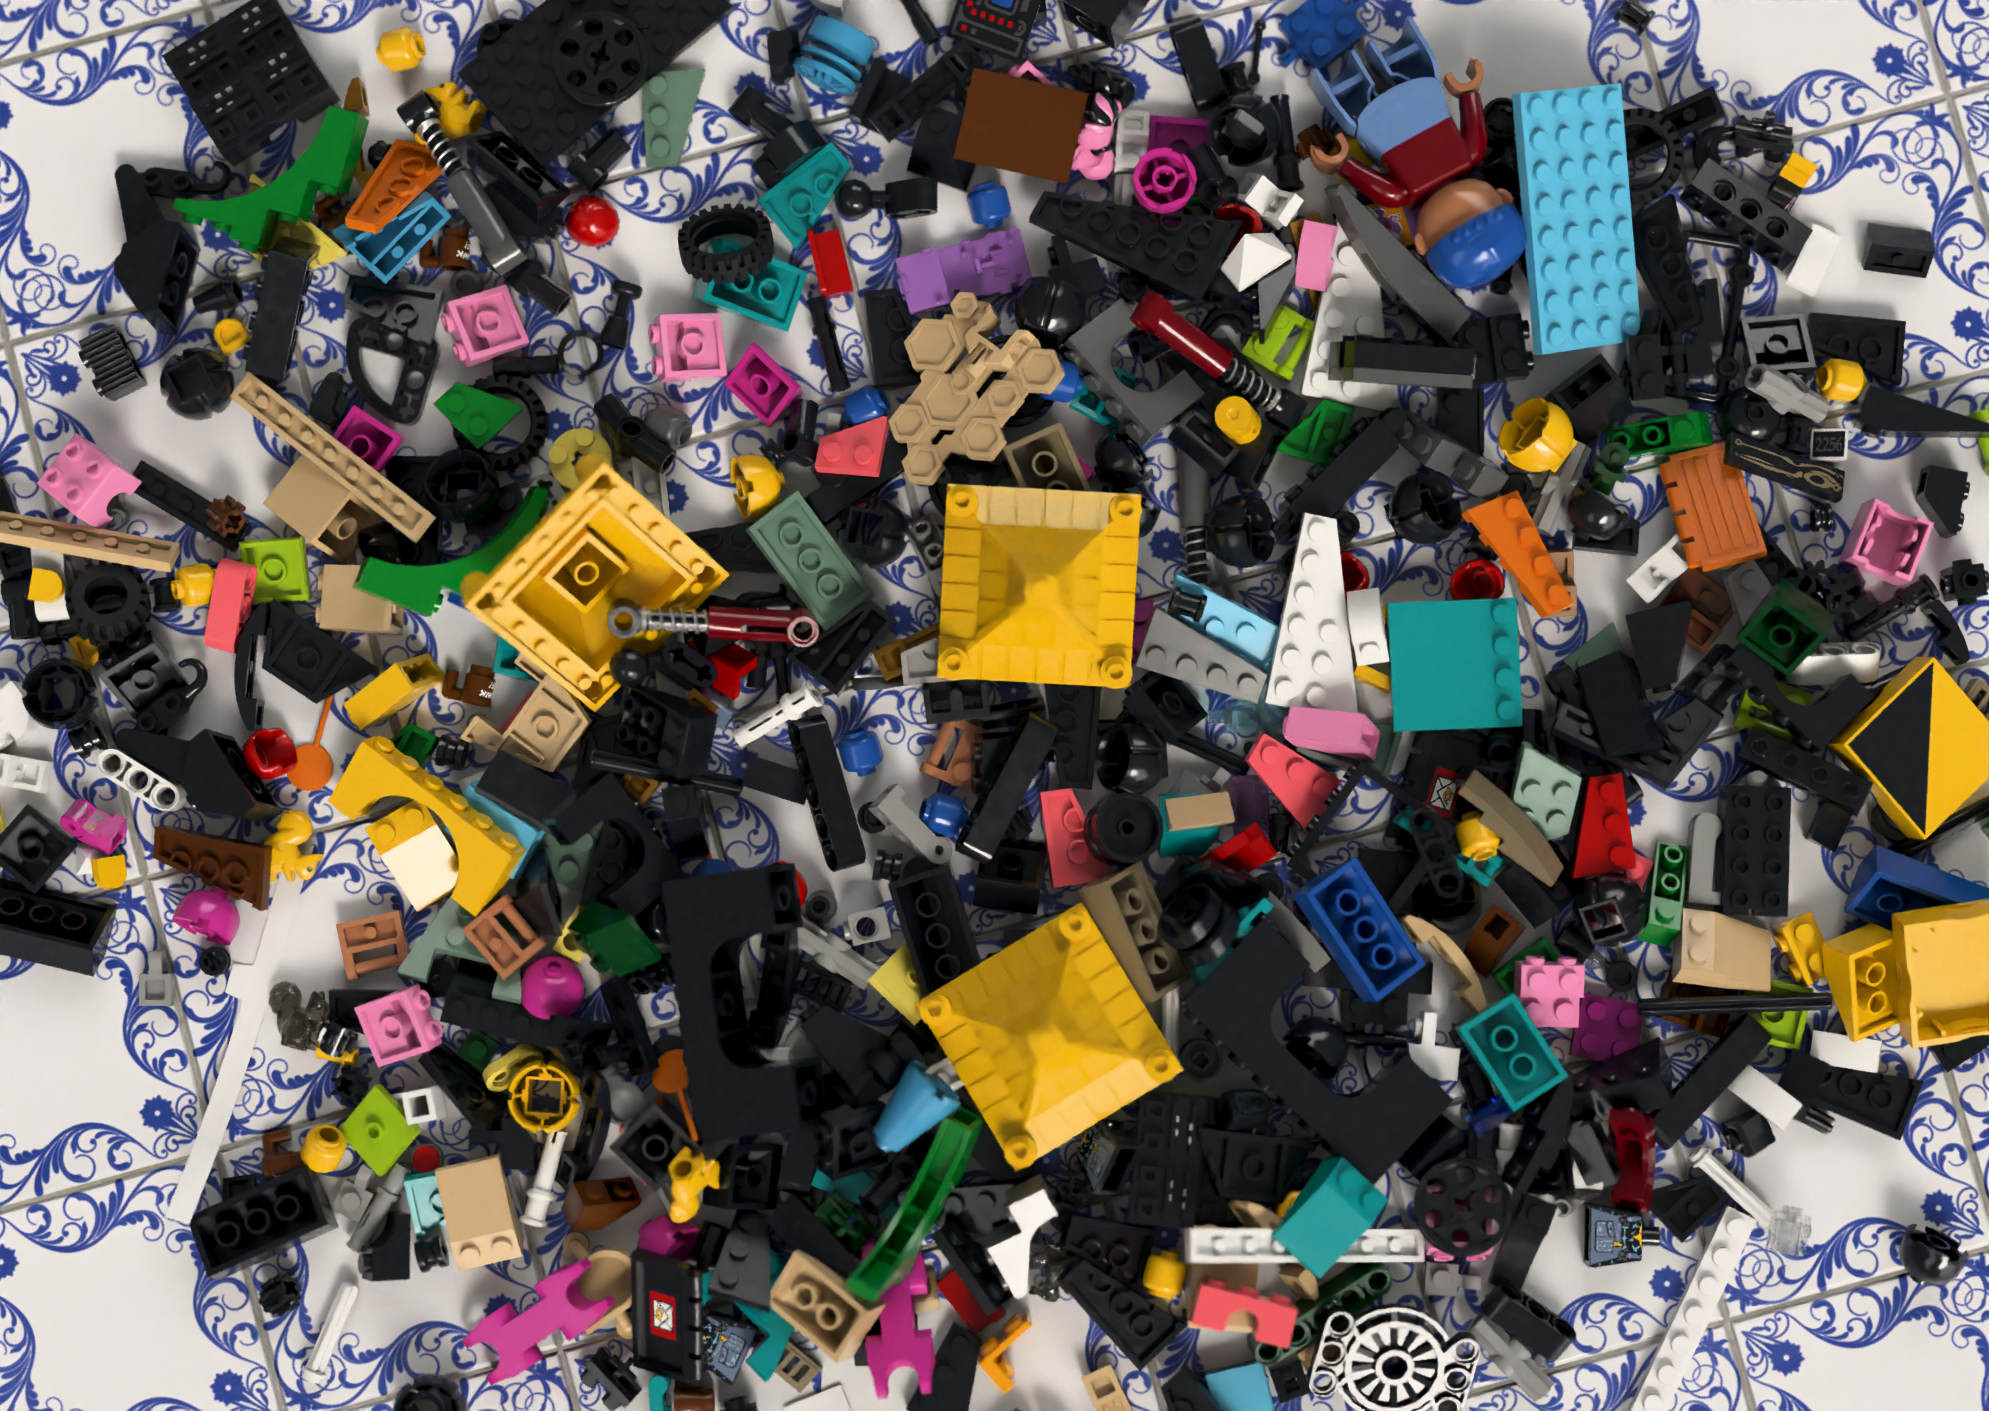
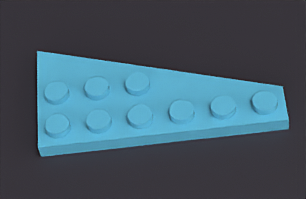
[1170,570,1279,683]

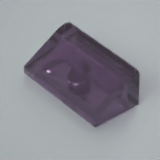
[1230,775,1271,839]

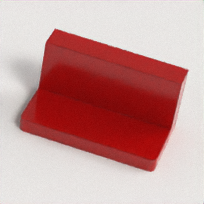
[807,229,854,298]
[688,639,758,700]
[1197,822,1277,872]
[937,1270,1006,1334]

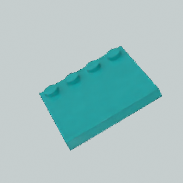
[1386,598,1523,732]

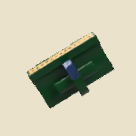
[1589,441,1629,496]
[813,1189,878,1254]

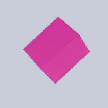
[724,342,803,427]
[333,405,404,473]

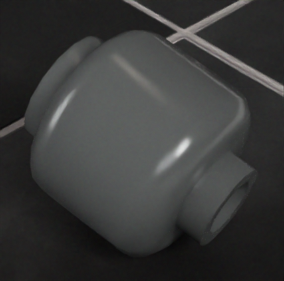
[643,404,692,450]

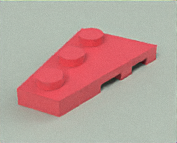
[1244,732,1342,835]
[1038,788,1112,888]

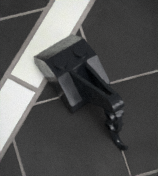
[114,161,232,336]
[115,658,283,823]

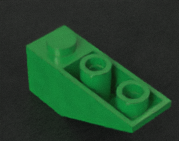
[1605,411,1713,458]
[1637,840,1688,948]

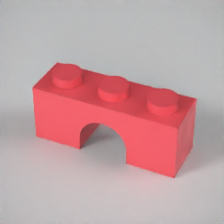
[1189,1277,1298,1349]

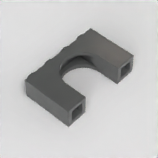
[1059,298,1205,447]

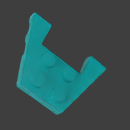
[701,1247,794,1382]

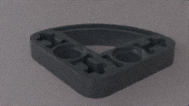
[346,318,441,426]

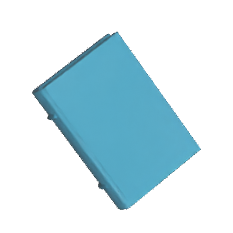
[444,780,545,879]
[1204,1359,1275,1411]

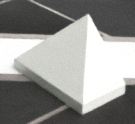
[1221,233,1292,292]

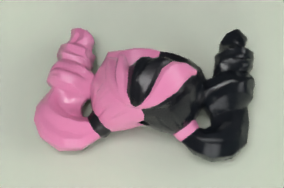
[1068,63,1135,181]

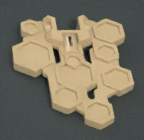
[888,292,1065,485]

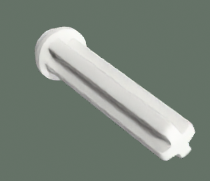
[1161,986,1182,1083]
[1689,1145,1776,1227]
[301,1281,359,1384]

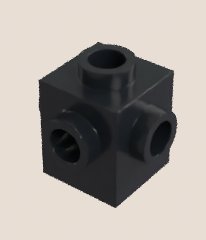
[1939,559,1989,606]

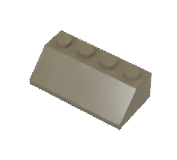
[1001,421,1092,492]
[1076,861,1190,1004]

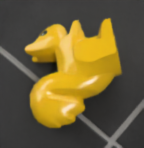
[412,81,486,145]
[263,810,324,882]
[668,1147,720,1223]

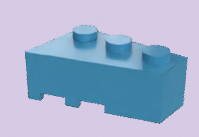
[331,190,452,284]

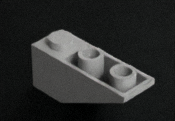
[908,512,944,602]

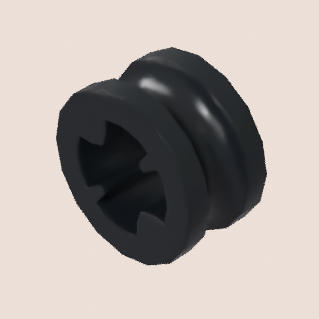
[759,438,789,470]
[1809,503,1833,532]
[199,947,231,976]

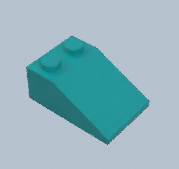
[691,238,808,332]
[1454,993,1568,1112]
[1271,1157,1388,1278]

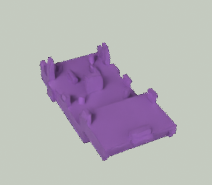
[895,227,1032,315]

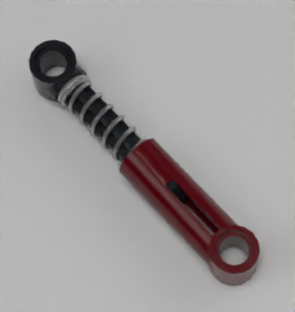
[1129,290,1308,432]
[607,598,819,647]

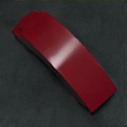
[1608,1107,1656,1213]

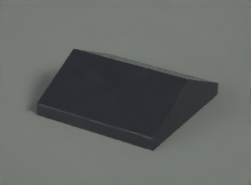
[0,804,78,894]

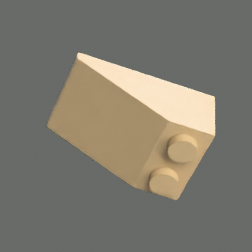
[1672,908,1771,994]
[435,1154,524,1271]
[770,1249,886,1363]

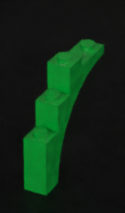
[173,106,369,254]
[352,486,549,617]
[846,1106,985,1303]

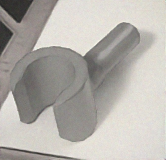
[108,492,130,526]
[1554,1190,1601,1218]

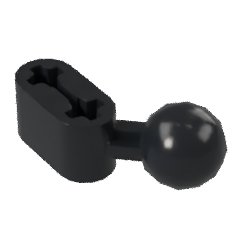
[834,177,938,220]
[609,641,717,692]

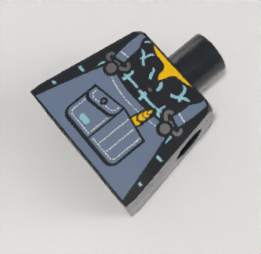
[1076,1119,1144,1195]
[1584,1202,1660,1268]
[701,1310,759,1385]

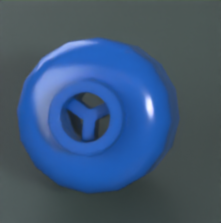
[967,180,1012,229]
[1038,360,1083,403]
[841,385,891,428]
[838,727,884,777]
[919,792,968,837]

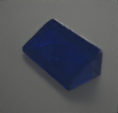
[1465,1093,1526,1138]

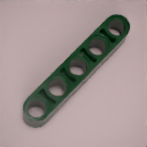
[1247,1262,1393,1366]

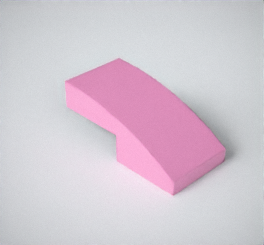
[1295,220,1338,293]

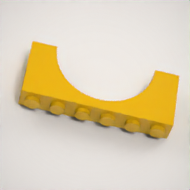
[328,735,527,917]

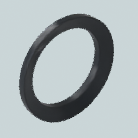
[557,330,604,376]

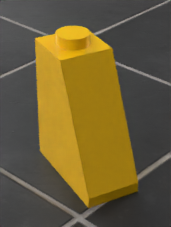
[343,653,445,731]

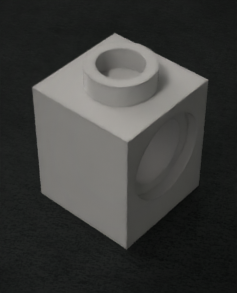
[843,906,892,946]

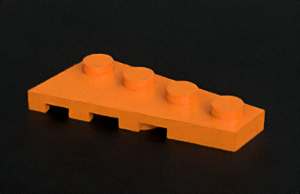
[345,139,443,234]
[1461,490,1574,619]

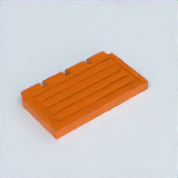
[1658,442,1767,572]

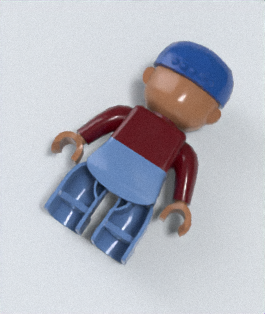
[1309,16,1526,289]

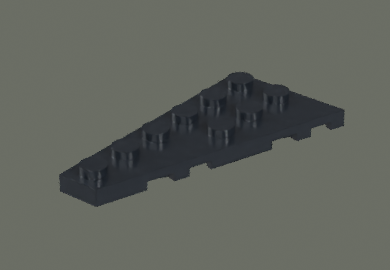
[1029,191,1243,305]

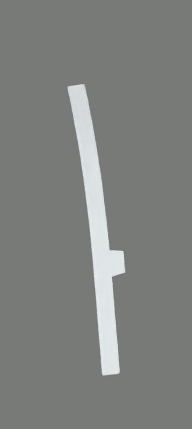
[165,843,314,1224]

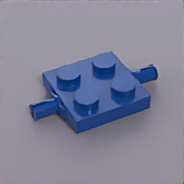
[1277,0,1368,72]

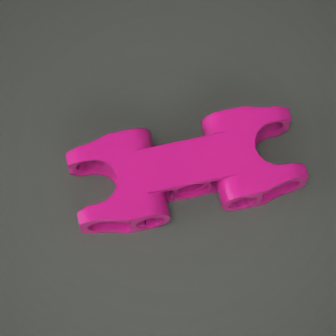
[861,1236,935,1399]
[462,1257,616,1385]

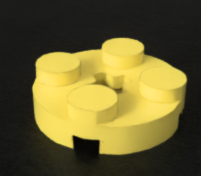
[549,428,613,490]

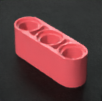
[204,558,258,654]

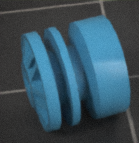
[793,15,875,96]

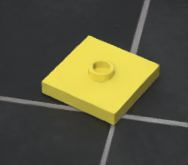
[868,942,924,1026]

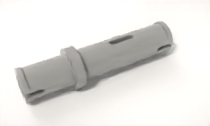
[346,1160,414,1254]

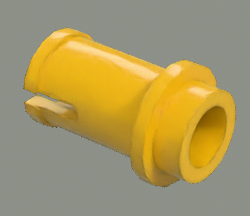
[315,1042,359,1067]

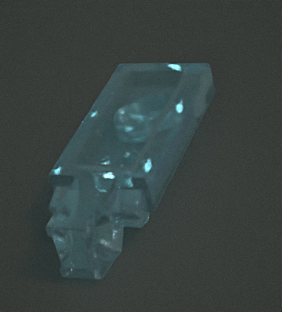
[1207,701,1290,734]

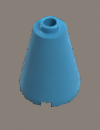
[873,1060,961,1152]

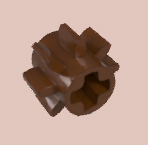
[1295,123,1335,161]
[205,495,247,537]

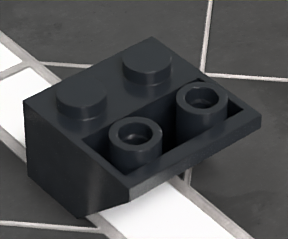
[1544,353,1634,445]
[1494,840,1586,929]

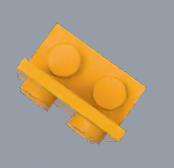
[979,1312,1032,1394]

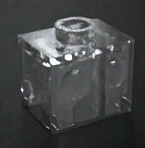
[1766,1205,1812,1256]

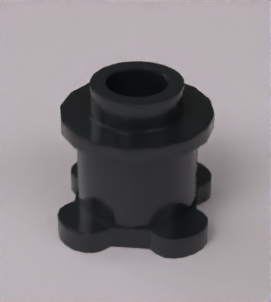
[1463,529,1498,561]

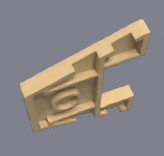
[460,653,592,773]

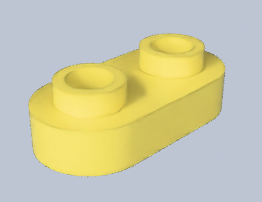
[482,1043,544,1092]

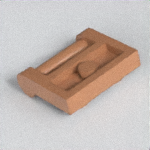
[919,721,992,793]
[462,894,549,980]
[336,910,410,980]

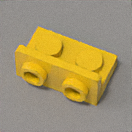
[1773,912,1825,987]

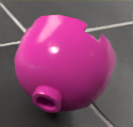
[1132,147,1197,214]
[172,887,240,946]
[521,955,585,1020]
[637,1213,700,1261]

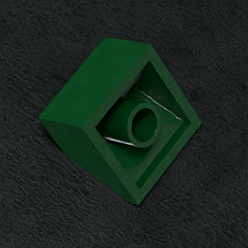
[1736,577,1835,677]
[567,900,663,977]

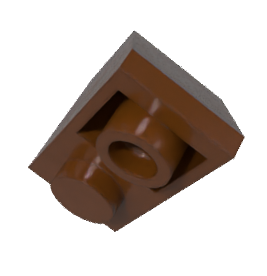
[1463,904,1526,979]
[561,1177,642,1233]

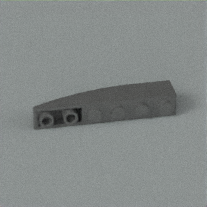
[1324,184,1471,342]

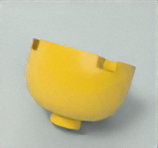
[729,454,785,519]

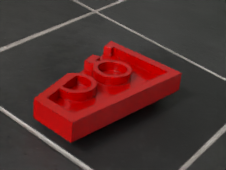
[1571,773,1637,878]

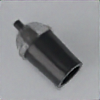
[1553,923,1613,970]

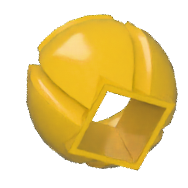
[1498,397,1578,473]
[507,1060,581,1134]

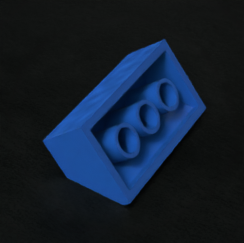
[1844,845,1989,931]
[1292,857,1426,1002]

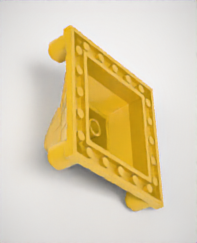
[460,453,729,712]
[937,484,1142,689]
[915,902,1184,1172]

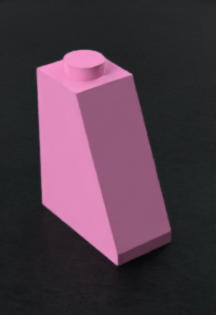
[1282,706,1381,762]

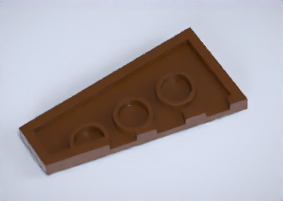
[153,825,272,911]

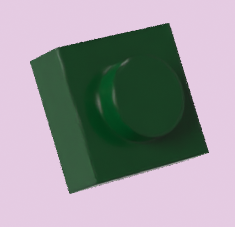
[456,1030,502,1072]

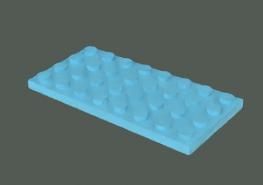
[1512,83,1640,355]

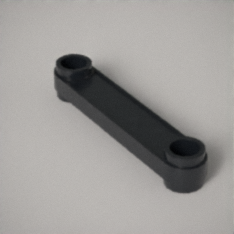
[1544,664,1644,808]

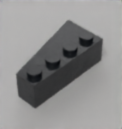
[242,236,320,381]

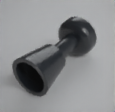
[597,280,643,350]

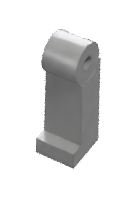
[868,784,952,866]
[1683,813,1722,905]

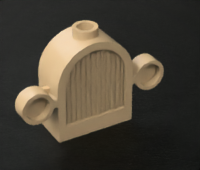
[563,1232,633,1339]

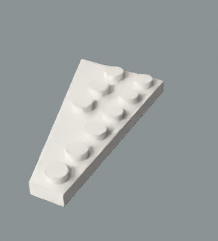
[1299,218,1393,412]
[1263,513,1358,713]

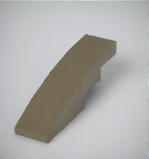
[1458,770,1564,887]

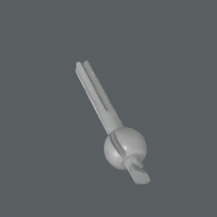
[599,1064,674,1213]

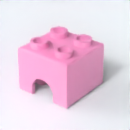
[37,433,142,529]
[1839,498,1934,587]

